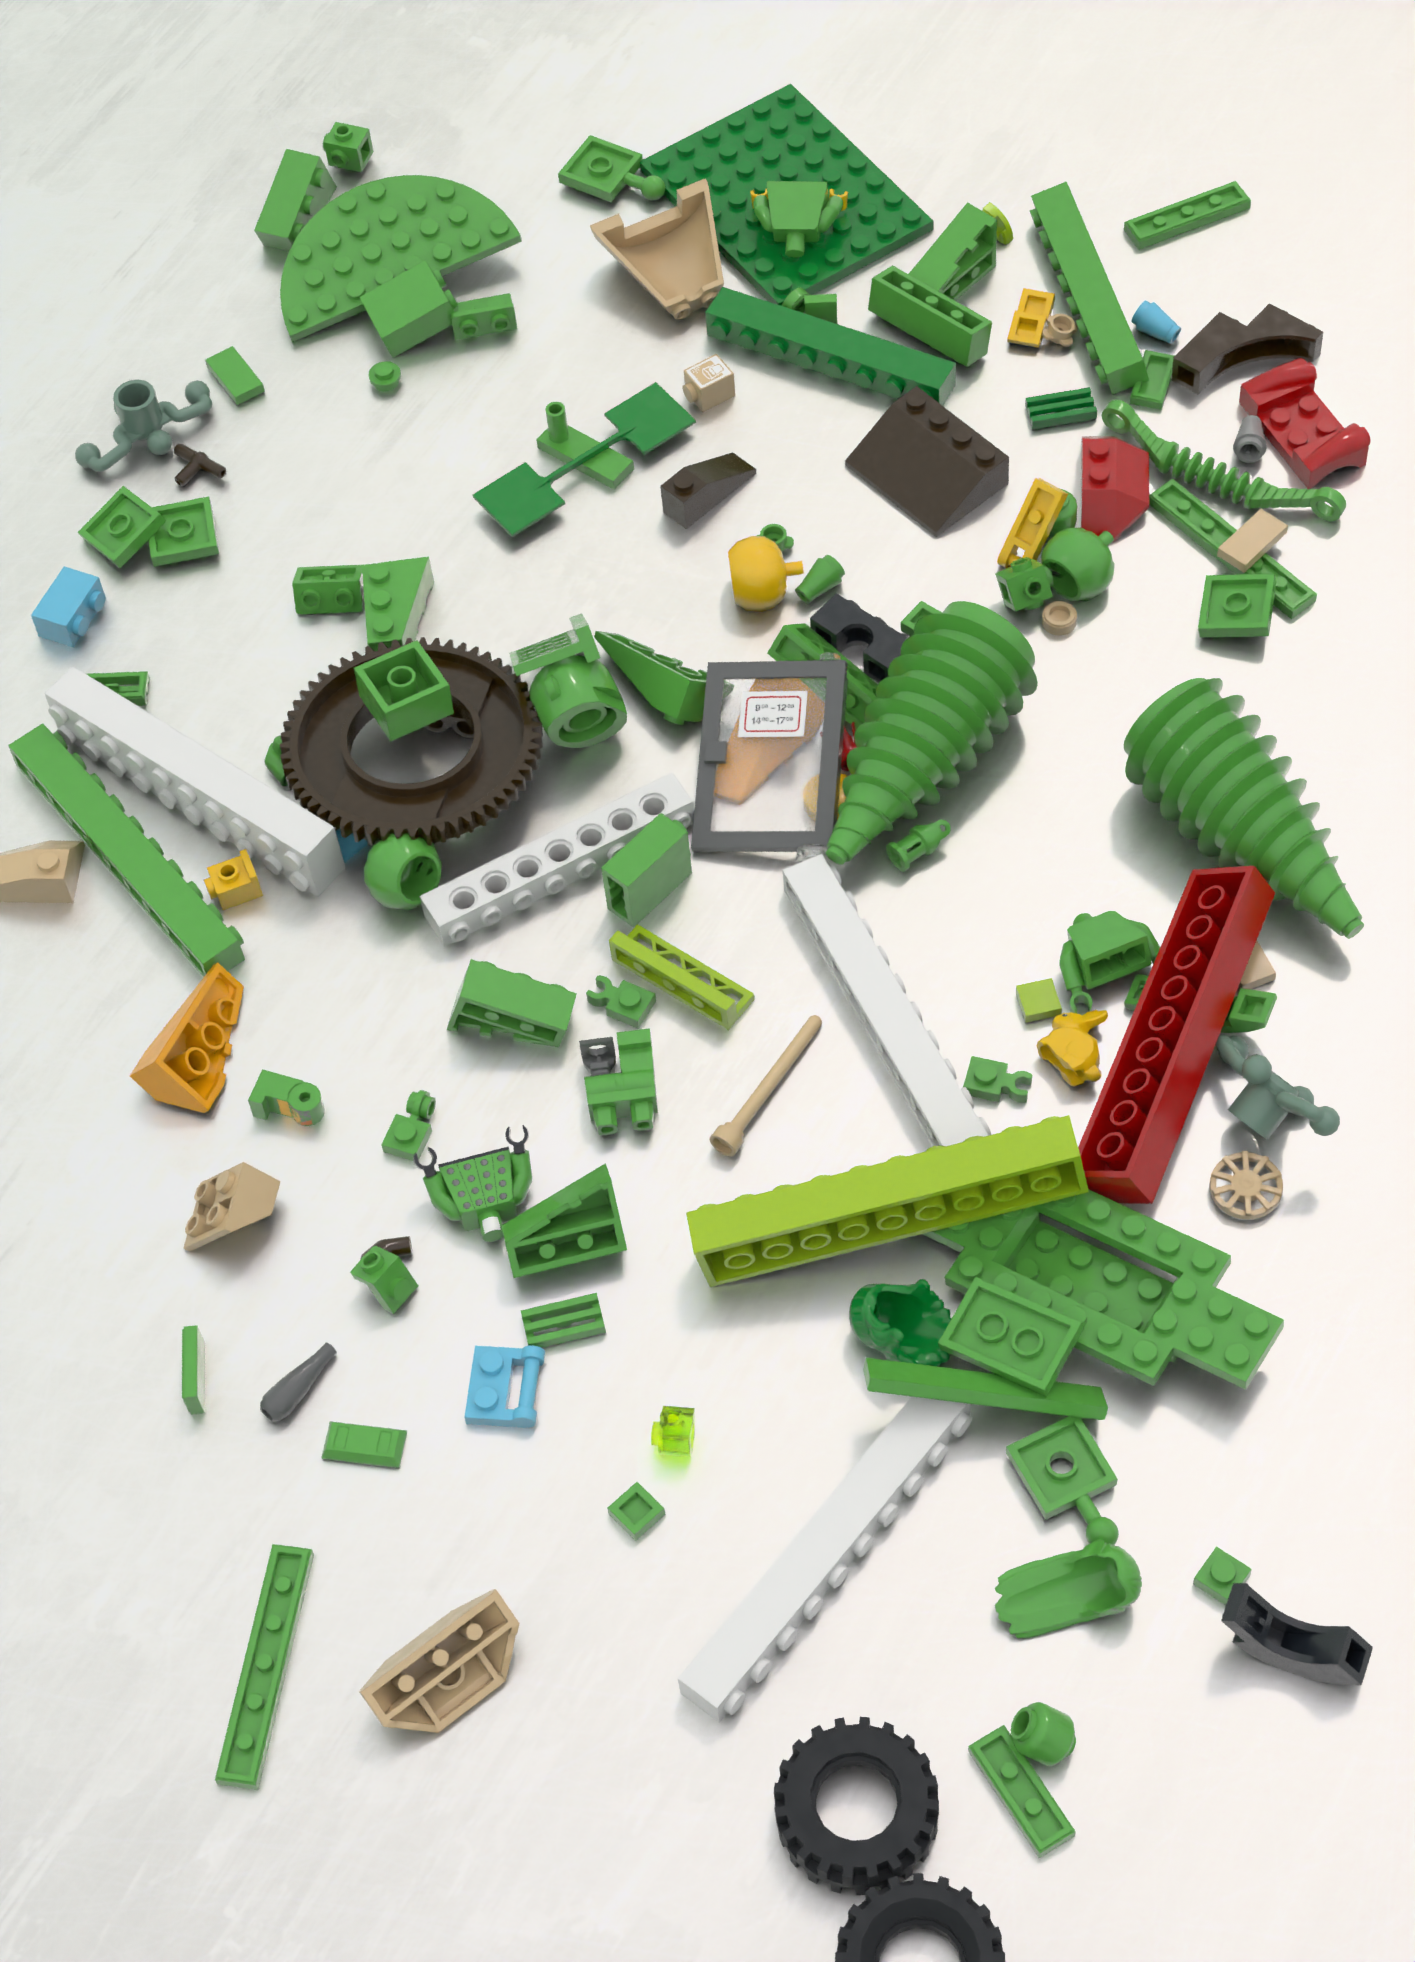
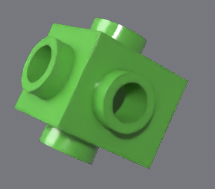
[323,122,374,172]
[995,557,1053,612]

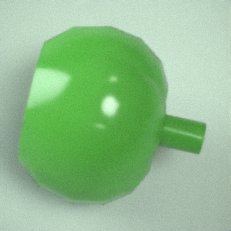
[1041,528,1115,601]
[364,833,442,910]

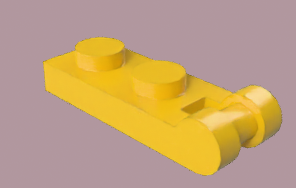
[997,478,1068,569]

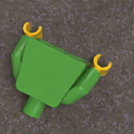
[750,181,848,258]

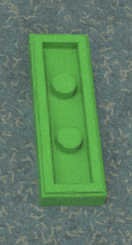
[968,1724,1076,1858]

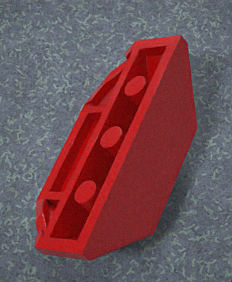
[1081,436,1149,542]

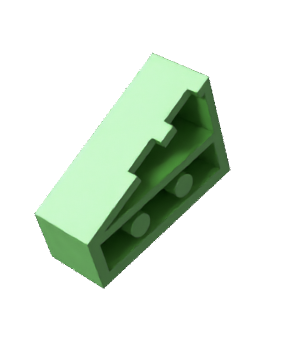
[254,149,337,251]
[908,202,997,301]
[362,556,434,651]
[446,959,577,1047]
[501,1163,627,1278]

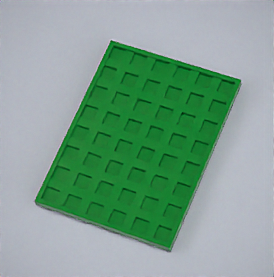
[640,83,934,306]

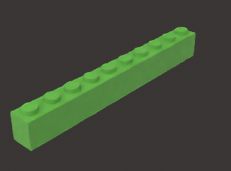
[8,723,245,977]

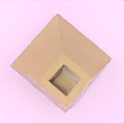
[183,1162,281,1252]

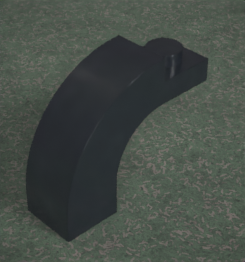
[1221,1583,1373,1685]

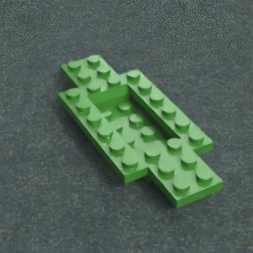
[923,1189,1284,1390]

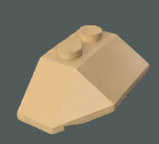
[359,1589,520,1733]

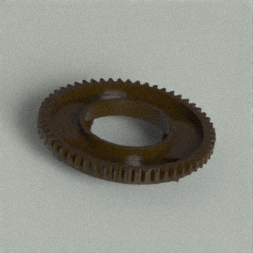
[280,637,543,846]

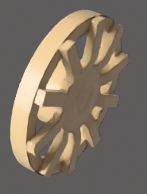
[1209,1151,1283,1220]

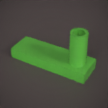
[536,402,634,490]

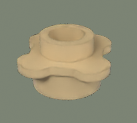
[1042,314,1078,347]

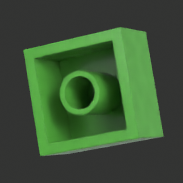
[354,640,454,742]

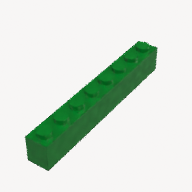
[705,287,956,406]

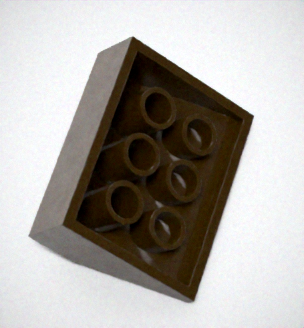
[845,386,1009,537]

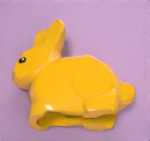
[1036,1010,1108,1087]

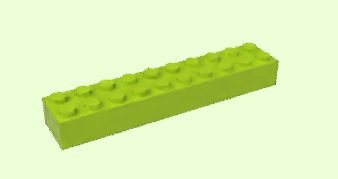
[686,1115,1089,1287]

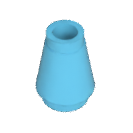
[1131,300,1182,344]

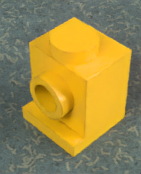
[203,849,263,910]

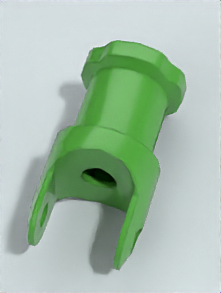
[886,819,951,872]

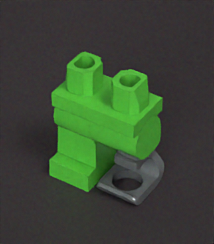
[579,1028,658,1136]

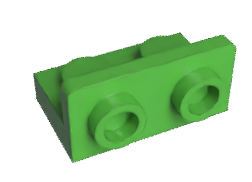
[451,293,517,340]
[292,564,364,614]

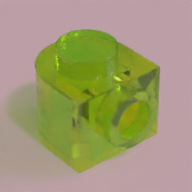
[651,1405,695,1457]

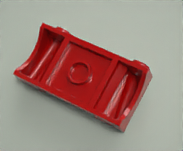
[1239,358,1371,489]

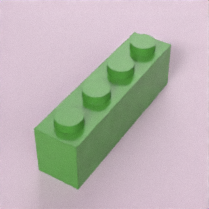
[868,265,992,367]

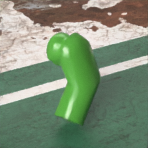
[265,735,288,786]

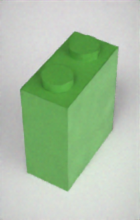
[359,260,458,358]
[601,813,692,928]

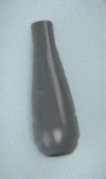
[260,1342,337,1422]

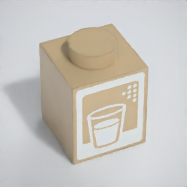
[682,354,736,412]

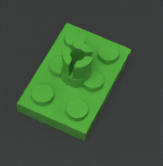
[938,1277,1084,1397]

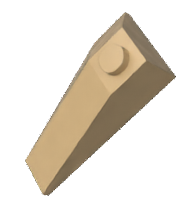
[0,840,85,903]

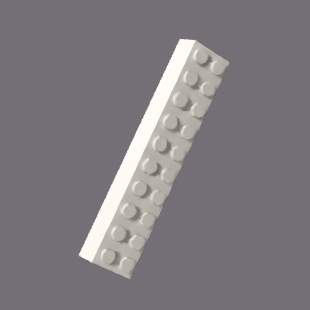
[44,666,345,897]

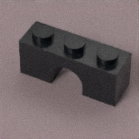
[810,593,910,683]

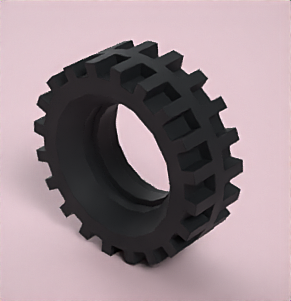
[774,1716,939,1895]
[835,1873,1005,1962]

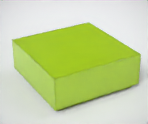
[1016,978,1062,1023]

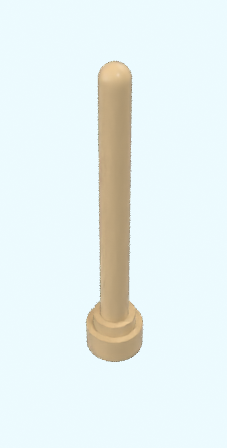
[709,1015,822,1157]

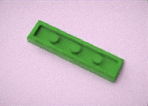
[1124,181,1251,250]

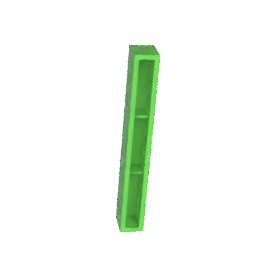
[1029,181,1149,395]

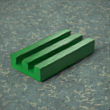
[1025,387,1097,430]

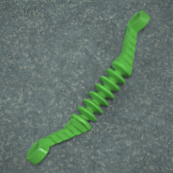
[1101,400,1347,522]

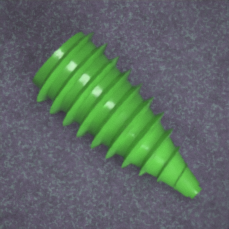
[826,601,1038,865]
[1123,678,1365,939]

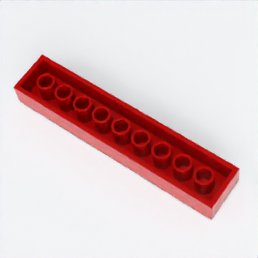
[1078,866,1275,1204]

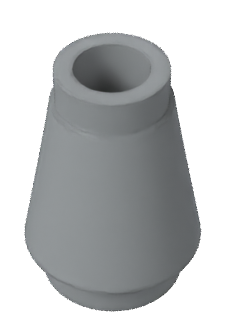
[1233,415,1267,463]

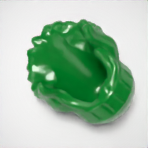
[849,1279,952,1367]

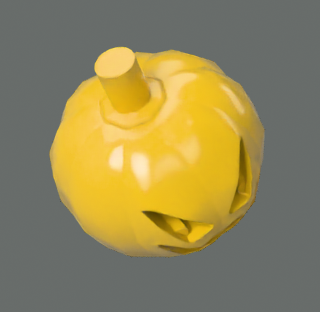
[728,536,804,612]

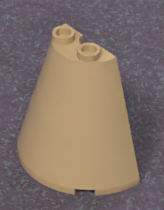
[590,178,724,320]

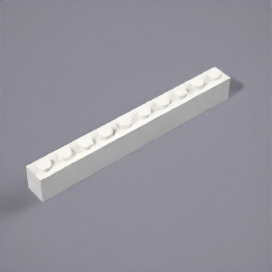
[783,854,991,1147]
[678,1397,972,1723]

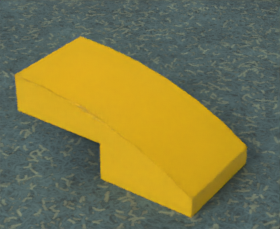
[1007,288,1055,348]

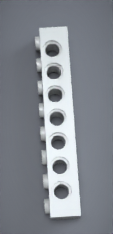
[420,772,694,947]

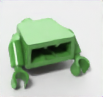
[1059,911,1160,1013]

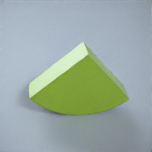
[982,202,1013,245]

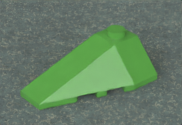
[594,631,735,725]

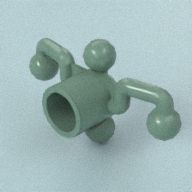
[75,379,212,472]
[1215,1035,1340,1140]

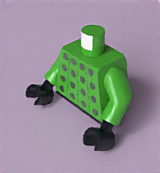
[413,1125,532,1242]

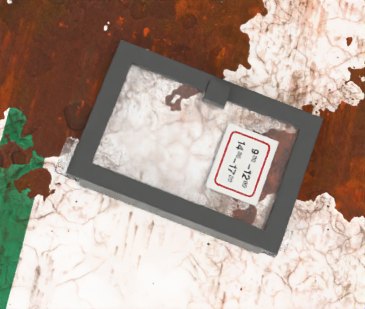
[691,652,848,865]

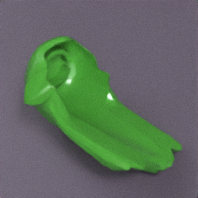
[995,1539,1142,1638]

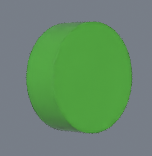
[782,287,810,313]

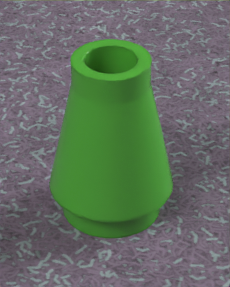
[795,555,845,604]

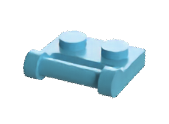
[464,1345,545,1428]

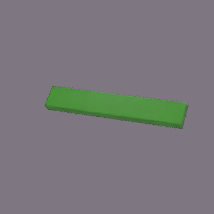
[1149,478,1317,619]
[863,1358,1108,1420]
[215,1544,314,1790]

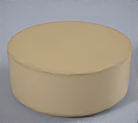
[1042,601,1077,636]

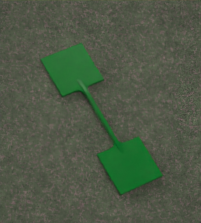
[472,382,696,537]

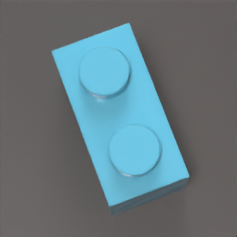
[31,566,106,648]

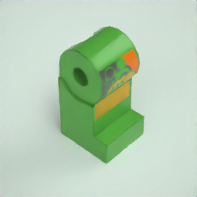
[248,1069,325,1126]

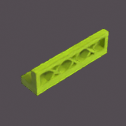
[609,924,755,1030]

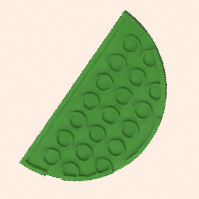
[280,175,522,342]

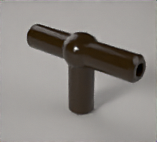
[174,443,226,486]

